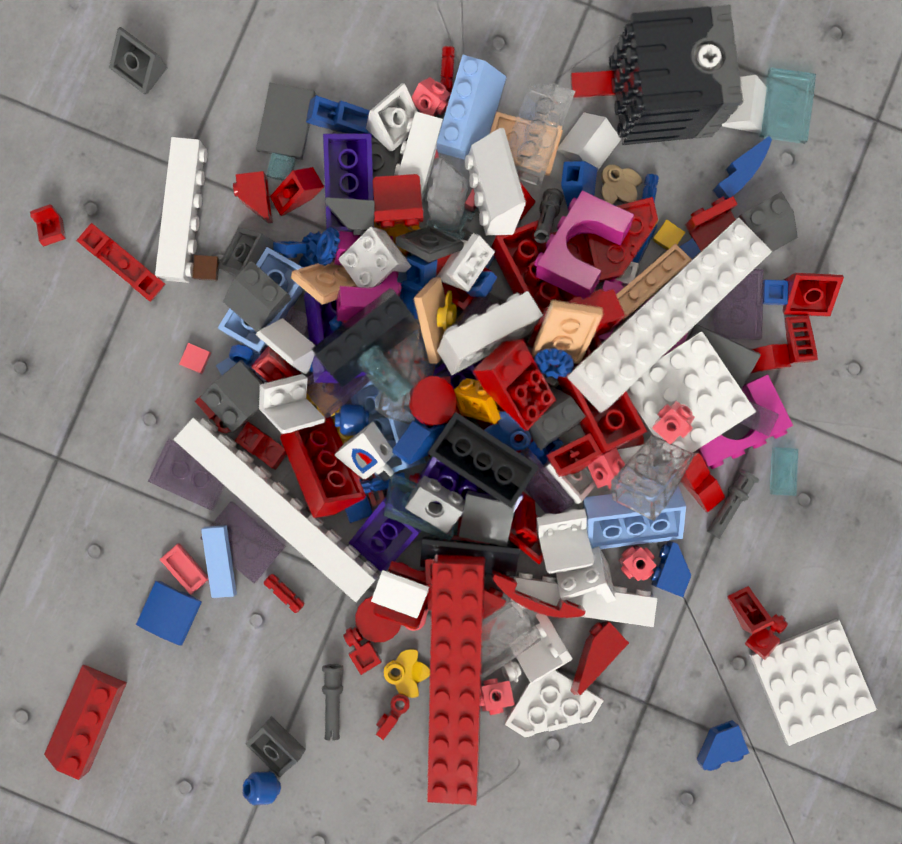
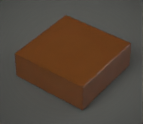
[192,255,219,281]

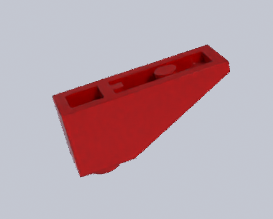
[570,622,629,696]

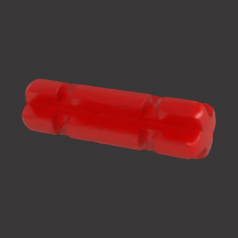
[440,46,455,93]
[264,573,305,613]

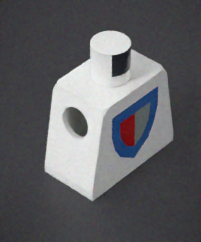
[335,421,394,482]

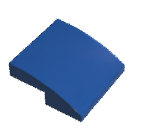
[136,581,202,646]

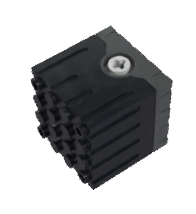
[609,5,743,145]

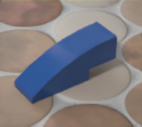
[306,95,375,138]
[713,136,772,200]
[400,255,437,332]

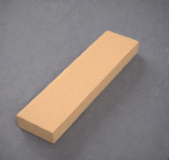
[616,243,692,321]

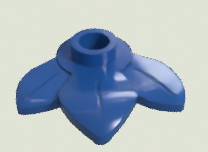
[484,411,531,451]

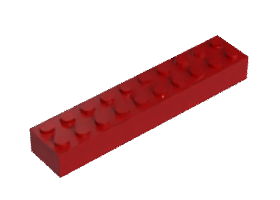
[491,220,647,454]
[427,555,485,805]

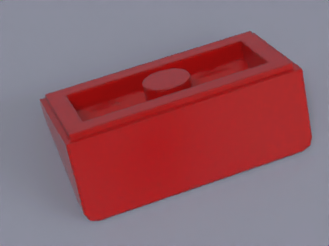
[251,346,302,382]

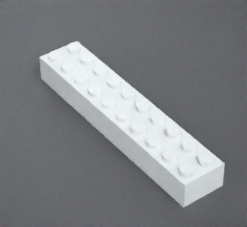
[567,218,772,413]
[173,418,379,602]

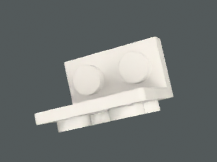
[339,227,411,288]
[437,233,495,292]
[259,374,325,434]
[556,546,616,603]
[509,613,573,683]

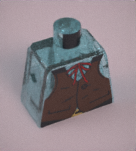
[358,345,414,403]

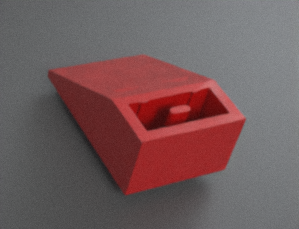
[534,289,626,338]
[473,340,556,431]

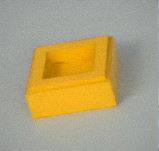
[652,219,686,250]

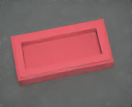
[160,543,209,595]

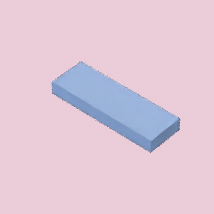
[201,525,237,598]

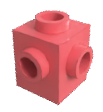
[411,77,451,117]
[652,401,695,444]
[588,448,628,489]
[618,545,656,581]
[481,678,515,715]

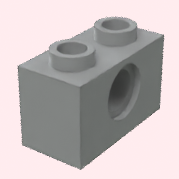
[405,475,465,533]

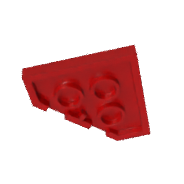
[587,197,658,283]

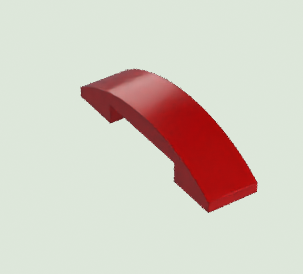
[76,223,166,302]
[492,570,586,618]

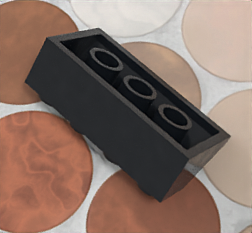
[312,288,420,387]
[428,412,539,509]
[420,537,520,577]

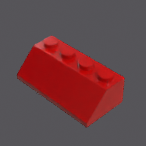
[280,417,366,518]
[44,665,127,780]

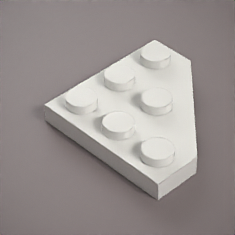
[504,670,604,737]

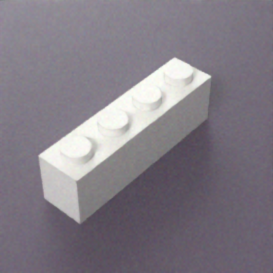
[394,111,443,201]

